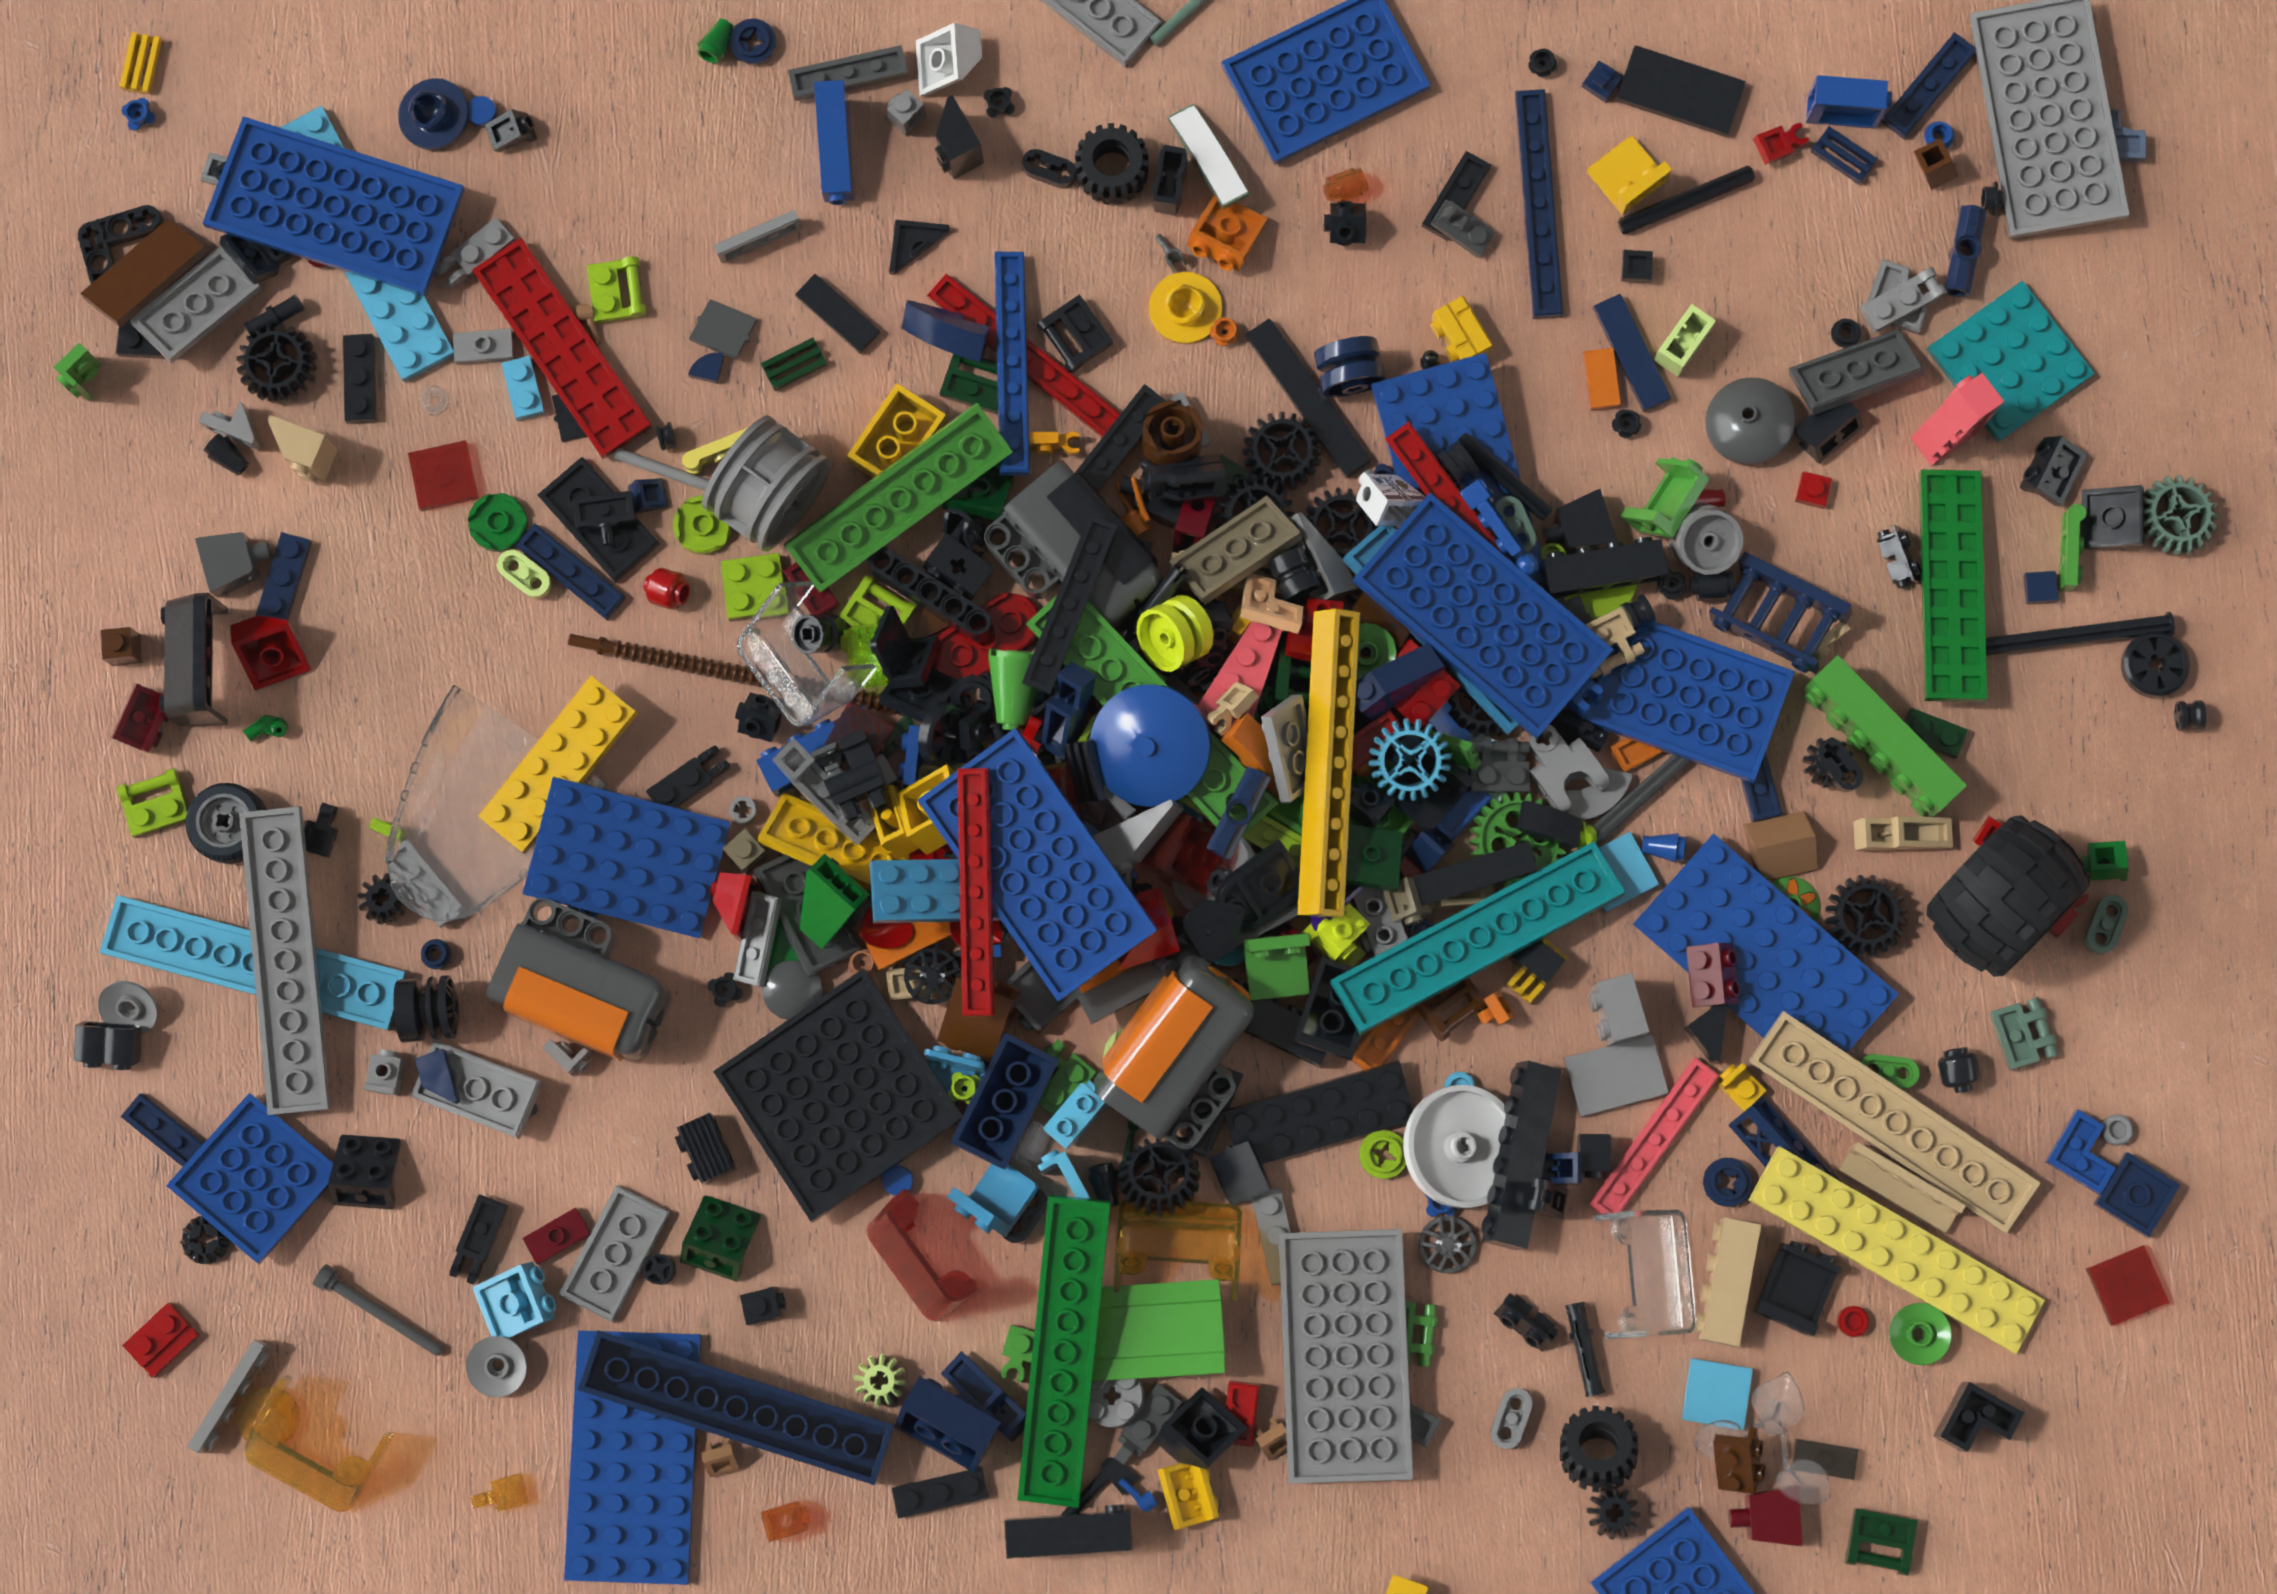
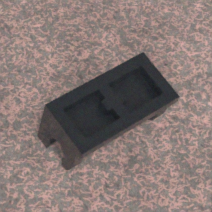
[1794,402,1864,464]

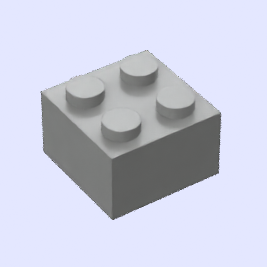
[1588,973,1649,1046]

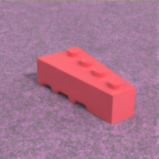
[1910,373,2004,466]
[1197,622,1282,739]

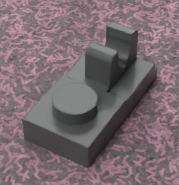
[1430,199,1495,258]

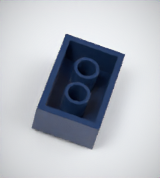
[894,1376,1001,1473]

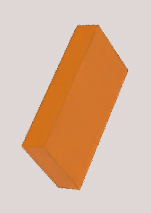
[1583,348,1621,411]
[1609,738,1665,772]

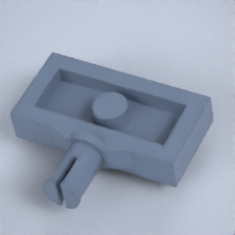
[2110,109,2146,162]

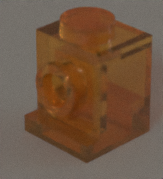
[761,1500,811,1542]

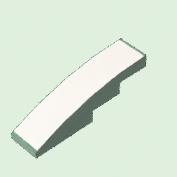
[1168,104,1249,210]

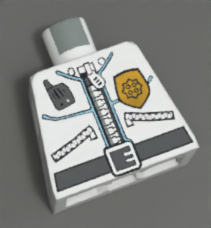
[1356,470,1426,526]

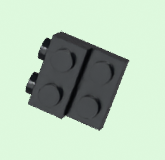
[1194,595,1233,668]

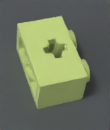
[1654,304,1716,377]

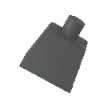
[195,532,272,598]

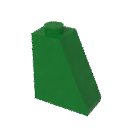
[799,853,870,949]

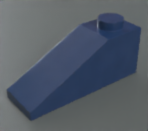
[1355,643,1446,721]

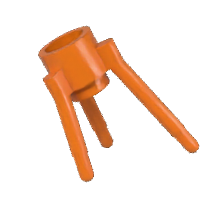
[1114,477,1151,536]

